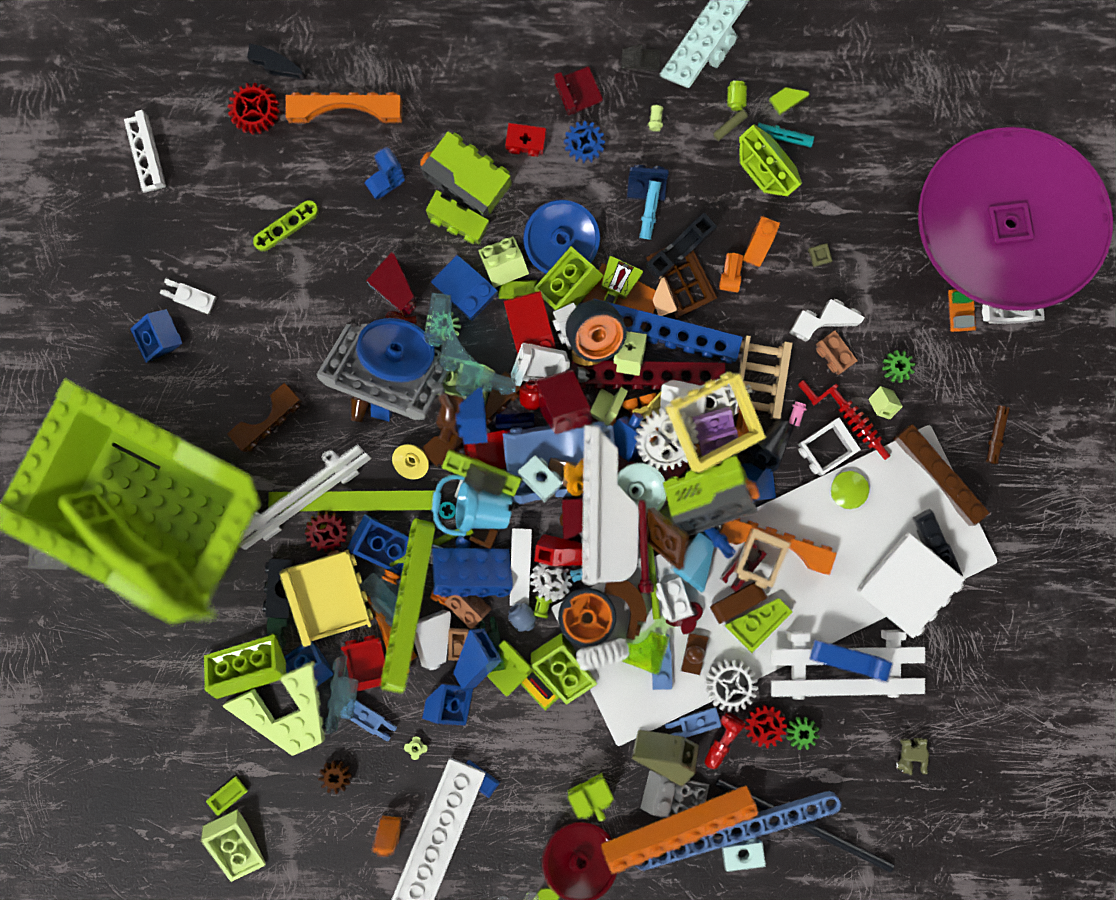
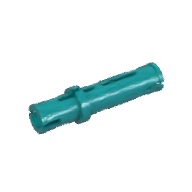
[758,123,814,148]

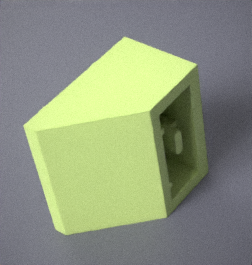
[478,237,529,288]

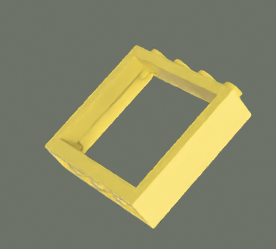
[665,372,765,472]

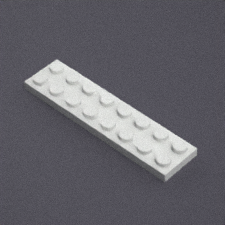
[392,758,486,900]

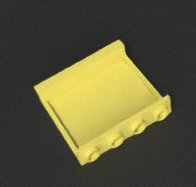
[280,550,374,647]

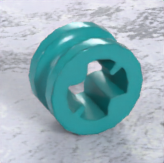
[439,502,456,519]

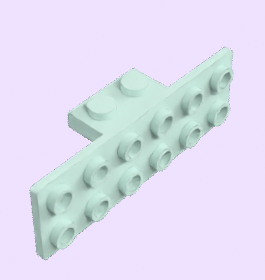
[660,0,749,88]

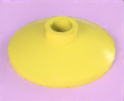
[392,444,429,479]

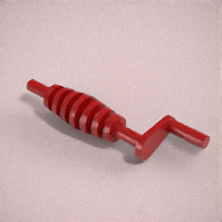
[798,380,891,460]

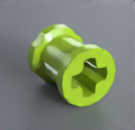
[533,596,552,619]

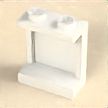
[511,343,570,386]

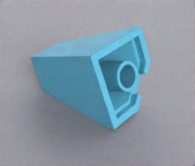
[670,531,714,593]

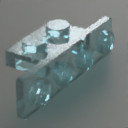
[360,573,397,627]
[325,655,358,734]

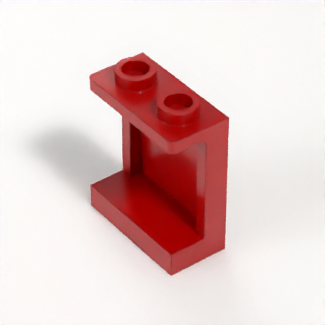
[341,635,386,693]

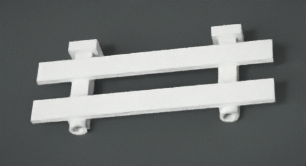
[239,445,371,550]
[771,629,925,699]

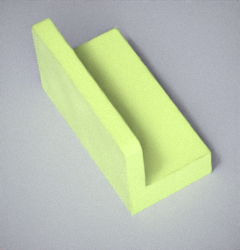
[590,387,628,425]

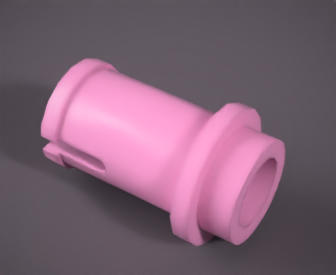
[788,401,807,427]

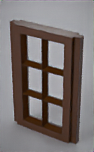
[646,248,717,319]

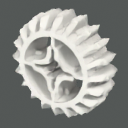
[576,638,629,670]
[705,659,758,712]

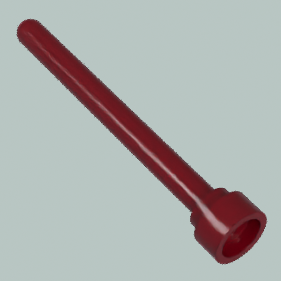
[638,499,654,593]

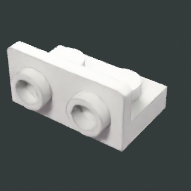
[656,577,694,622]

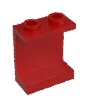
[462,429,510,469]

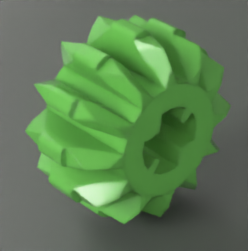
[882,350,915,383]
[786,717,819,750]

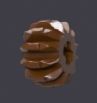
[318,760,352,794]

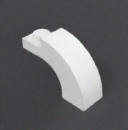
[982,304,1044,324]

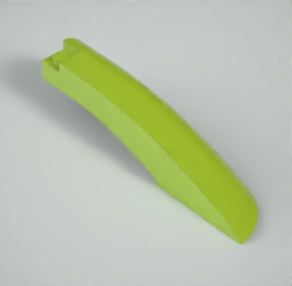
[59,490,216,619]

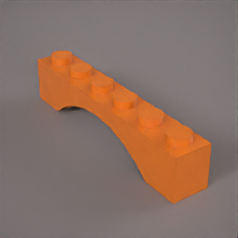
[286,92,402,123]
[719,518,837,575]

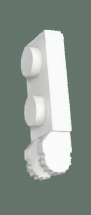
[160,279,217,315]

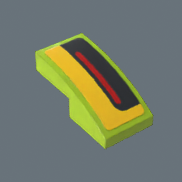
[521,670,560,711]

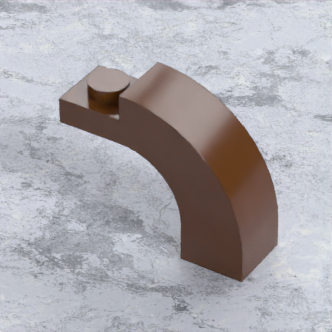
[604,580,647,640]

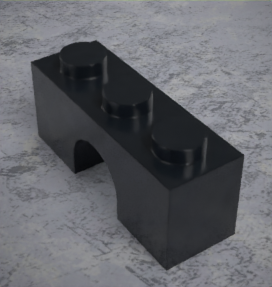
[263,558,295,618]

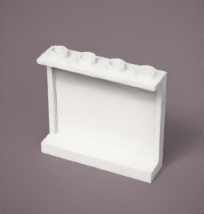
[857,532,965,638]

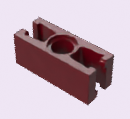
[720,543,767,592]

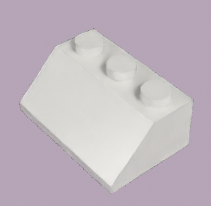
[658,380,707,444]

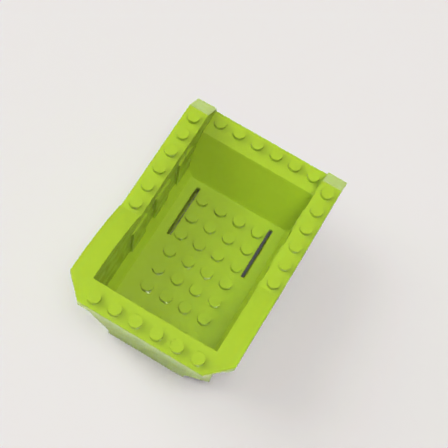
[0,379,260,624]

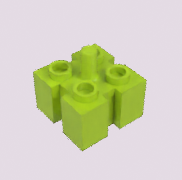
[568,773,614,821]

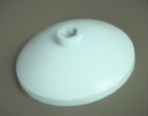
[617,463,666,521]

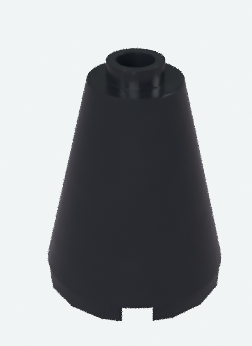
[745,419,792,472]

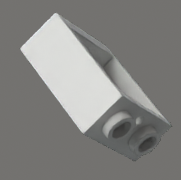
[798,418,861,476]

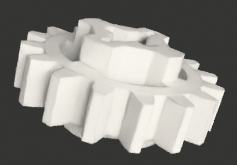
[530,563,572,602]

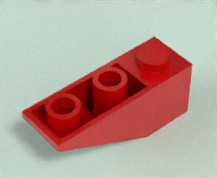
[534,534,583,566]

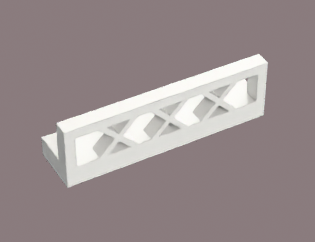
[124,110,166,193]

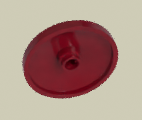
[542,822,617,900]

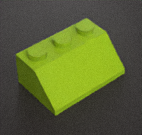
[533,246,604,310]

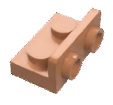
[815,331,857,375]
[445,595,492,629]

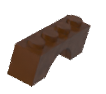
[227,383,303,452]

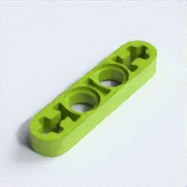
[253,201,319,251]

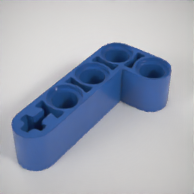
[364,147,405,199]
[809,640,893,682]

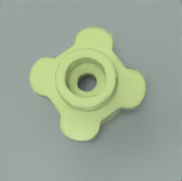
[404,736,427,760]

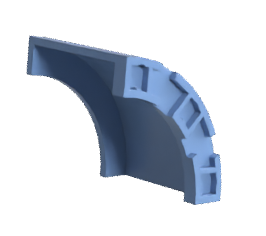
[503,421,614,504]

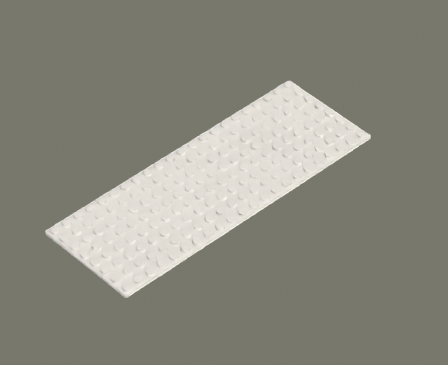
[552,425,997,746]

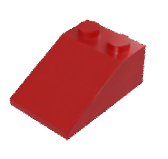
[504,291,556,354]

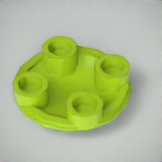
[831,471,869,509]

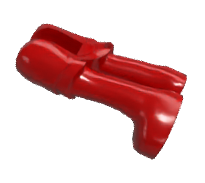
[705,712,746,769]

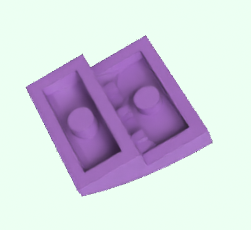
[692,406,738,456]

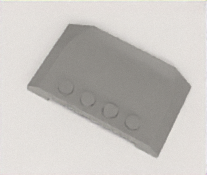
[317,324,452,420]

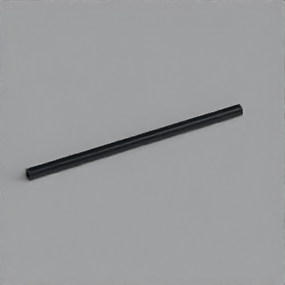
[715,777,894,873]

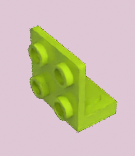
[487,641,535,696]

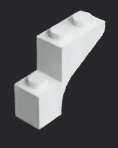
[789,299,865,342]

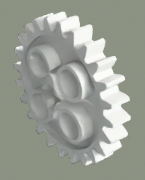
[635,408,699,470]

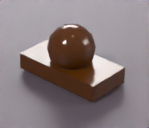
[680,633,708,675]

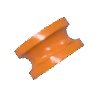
[381,569,401,585]

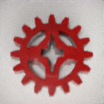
[744,705,787,748]

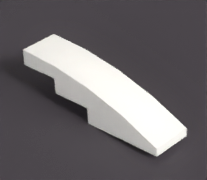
[510,529,532,606]

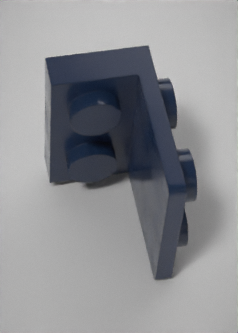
[627,165,669,201]

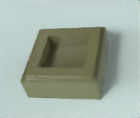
[808,243,832,267]

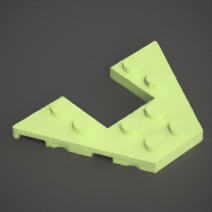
[223,661,325,756]

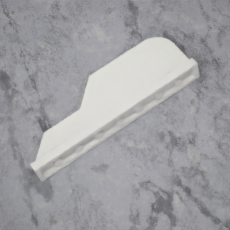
[582,425,639,585]

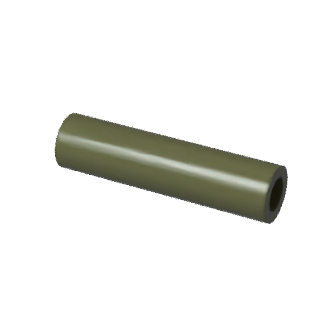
[713,110,748,141]

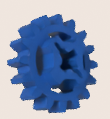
[564,121,605,164]

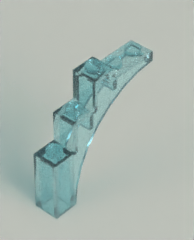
[424,293,517,396]

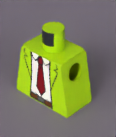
[601,256,643,304]

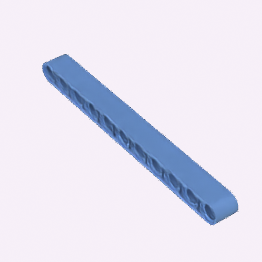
[635,791,840,870]

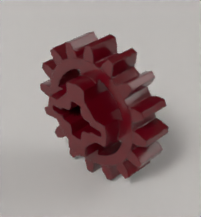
[305,511,347,553]

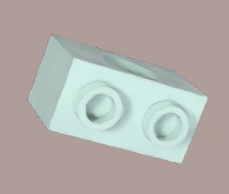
[518,456,562,502]
[722,837,765,871]

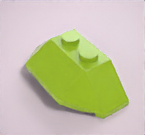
[739,124,802,196]

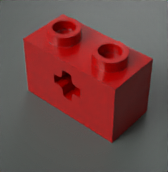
[505,123,546,157]

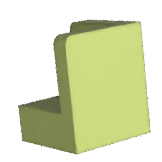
[869,386,903,419]

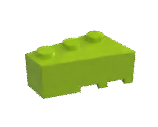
[426,190,490,244]

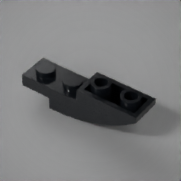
[913,508,963,577]

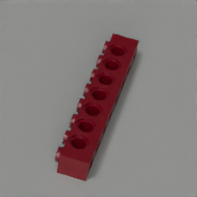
[571,360,725,390]

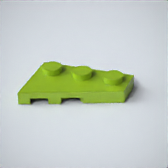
[724,598,792,653]

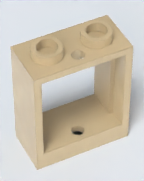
[734,528,790,589]

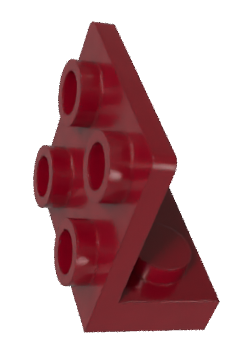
[554,67,603,116]

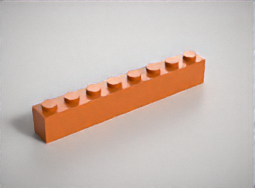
[601,786,758,874]

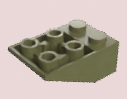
[632,730,699,786]

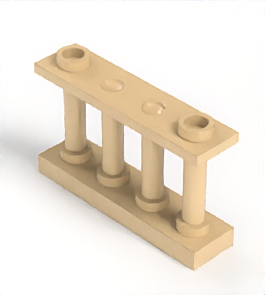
[739,336,792,420]

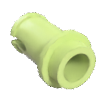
[648,105,663,131]

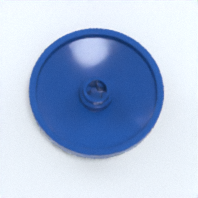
[523,200,600,274]
[356,318,435,382]

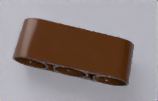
[710,581,768,624]

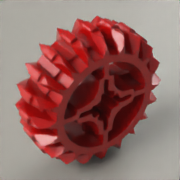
[228,82,280,135]

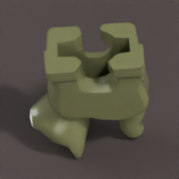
[896,738,929,775]

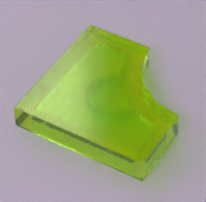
[622,631,670,675]

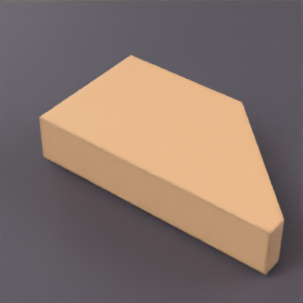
[653,277,678,316]

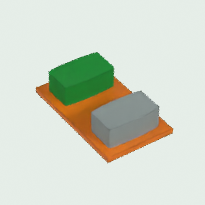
[948,290,976,332]

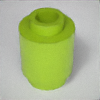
[727,81,747,111]

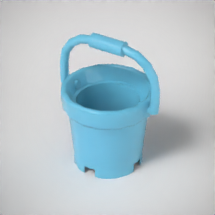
[432,475,512,536]

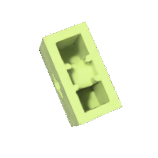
[614,331,647,376]

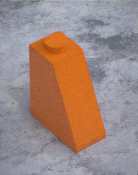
[743,216,780,267]

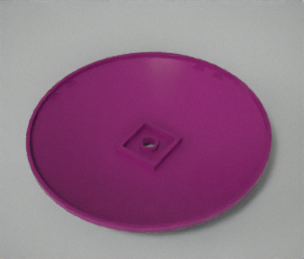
[918,127,1113,311]

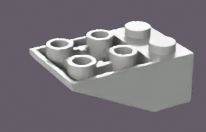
[640,770,709,817]

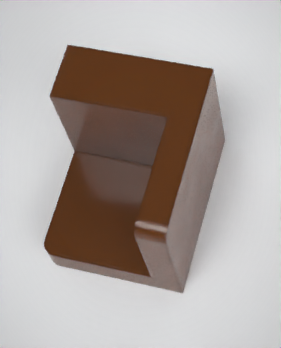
[469,528,498,549]

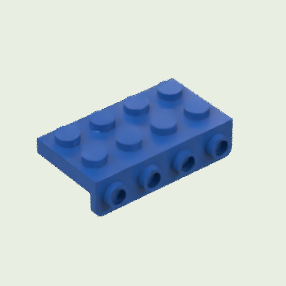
[432,548,513,597]

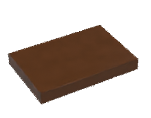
[647,507,688,570]

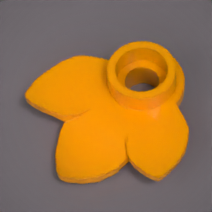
[564,458,584,496]

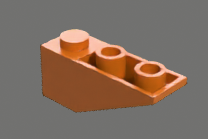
[373,816,402,856]

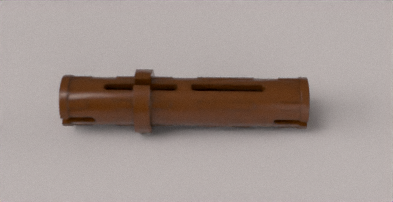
[986,405,1010,464]

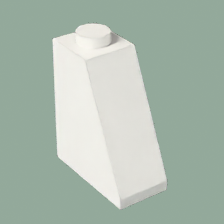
[414,610,451,670]

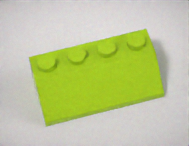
[204,634,286,699]

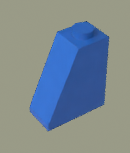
[454,628,502,689]

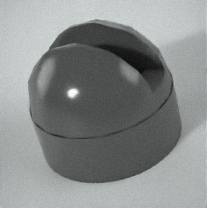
[575,367,590,383]

